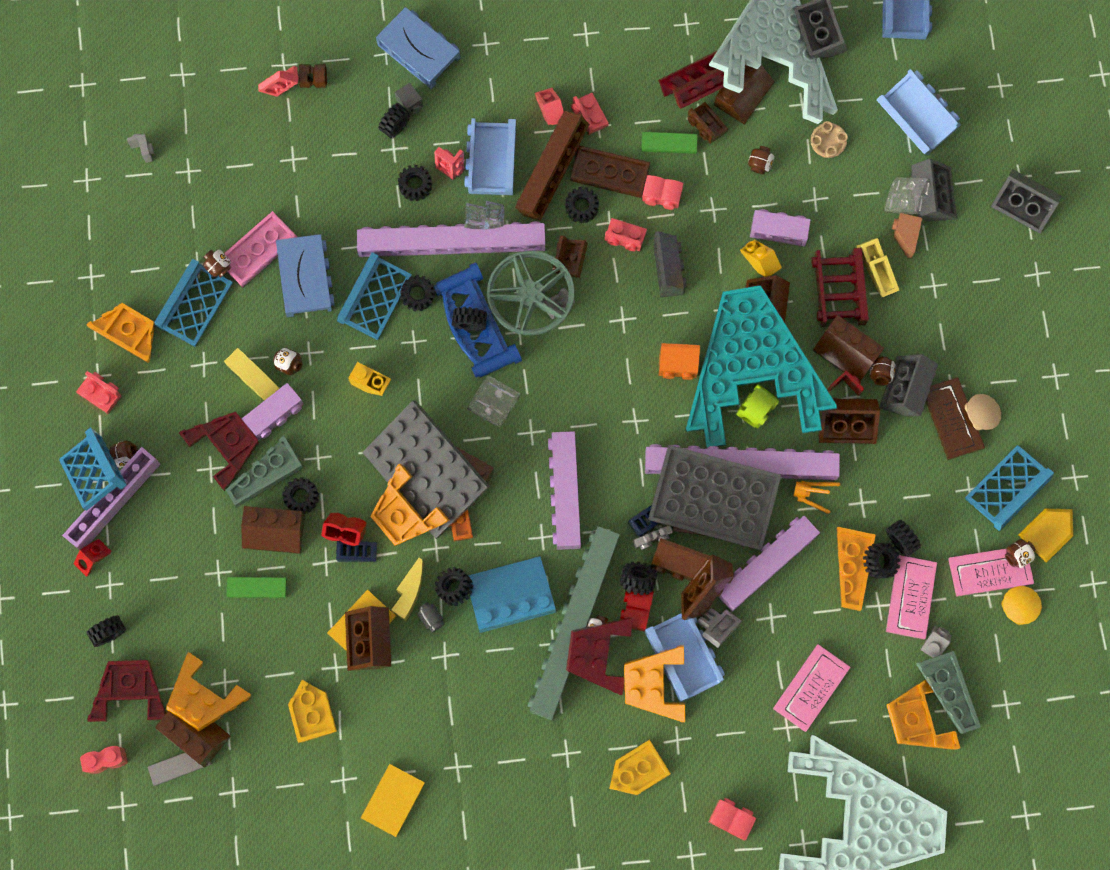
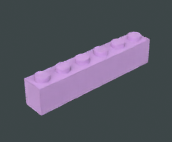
[548,431,581,550]
[62,447,160,550]
[719,516,820,612]

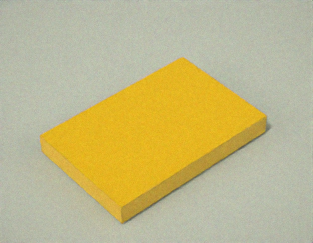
[327,590,397,651]
[361,764,425,837]

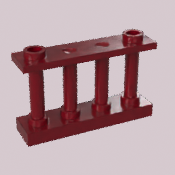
[658,50,745,109]
[811,248,869,328]

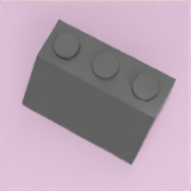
[794,0,848,58]
[911,159,957,221]
[991,169,1062,233]
[653,231,687,297]
[879,354,938,417]

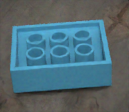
[468,556,556,633]

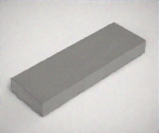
[148,753,212,786]

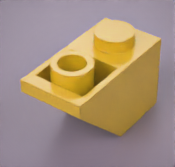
[740,239,782,277]
[348,362,391,396]

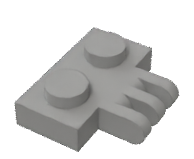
[633,525,673,550]
[698,608,741,648]

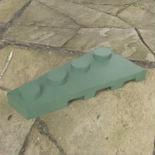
[226,436,303,508]
[916,651,981,734]

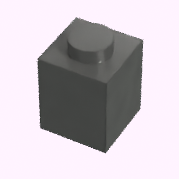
[395,83,423,114]

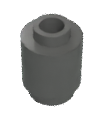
[417,602,445,633]

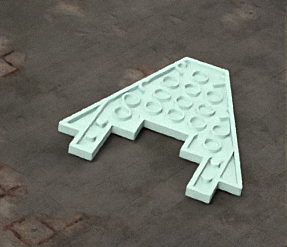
[709,0,838,124]
[779,735,947,870]

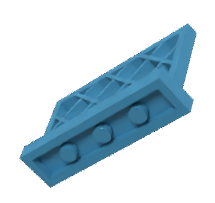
[337,252,412,340]
[154,258,233,347]
[59,427,127,511]
[965,445,1054,532]

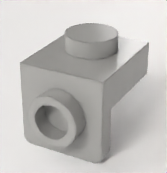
[127,134,154,163]
[543,288,575,320]
[921,626,952,658]

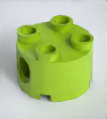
[736,384,779,429]

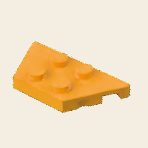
[87,303,155,363]

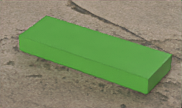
[641,132,697,154]
[227,577,287,598]

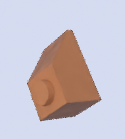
[892,213,922,258]

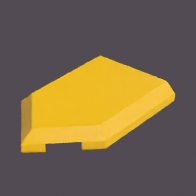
[1018,508,1073,562]
[288,680,337,743]
[609,740,671,795]

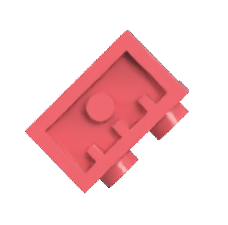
[258,66,299,97]
[571,93,609,135]
[434,147,465,180]
[605,218,647,251]
[76,371,121,414]

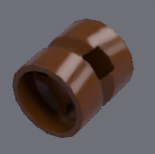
[299,64,327,88]

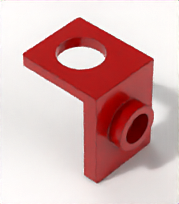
[828,370,864,396]
[74,539,112,577]

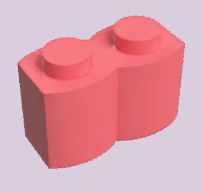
[642,175,684,210]
[80,746,128,774]
[708,798,756,841]

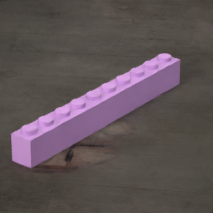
[357,221,545,257]
[645,444,839,480]

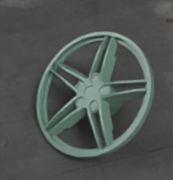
[487,251,574,335]

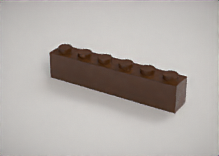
[515,111,590,221]

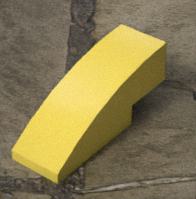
[857,238,899,297]
[224,348,280,401]
[392,558,424,622]

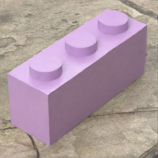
[750,209,810,247]
[242,383,304,440]

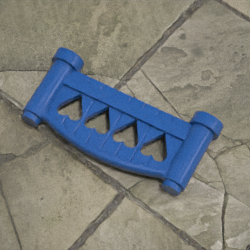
[434,262,522,378]

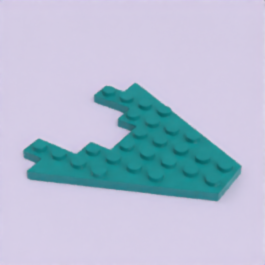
[686,285,837,447]

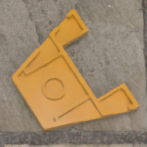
[370,464,450,545]
[624,645,686,722]
[167,652,251,731]
[887,679,960,750]

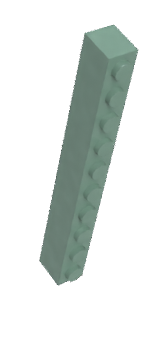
[528,527,620,720]

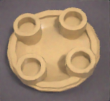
[811,121,848,158]
[965,394,1001,430]

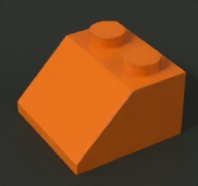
[659,343,700,380]

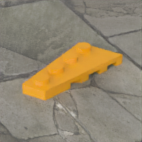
[837,527,876,611]

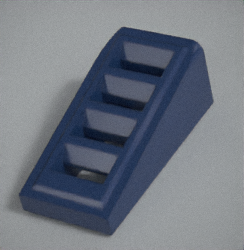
[628,505,660,538]
[336,540,377,562]

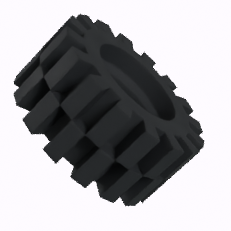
[378,103,411,139]
[398,165,432,201]
[565,187,599,223]
[400,275,435,311]
[452,307,487,331]
[282,477,319,514]
[886,520,921,557]
[863,543,901,579]
[620,561,657,595]
[435,567,473,606]
[87,615,126,647]

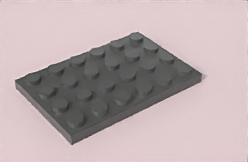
[362,400,490,539]
[648,444,781,550]

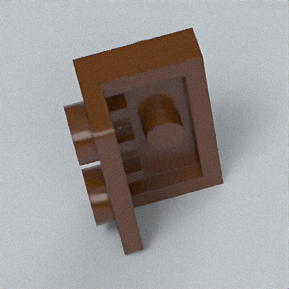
[687,102,728,144]
[552,235,588,278]

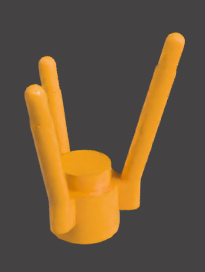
[794,481,840,514]

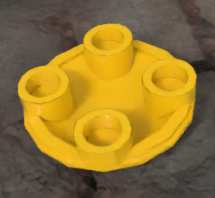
[1001,586,1042,625]

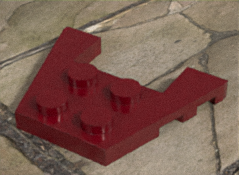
[179,411,259,491]
[566,617,633,695]
[87,660,166,722]

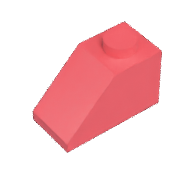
[535,88,564,125]

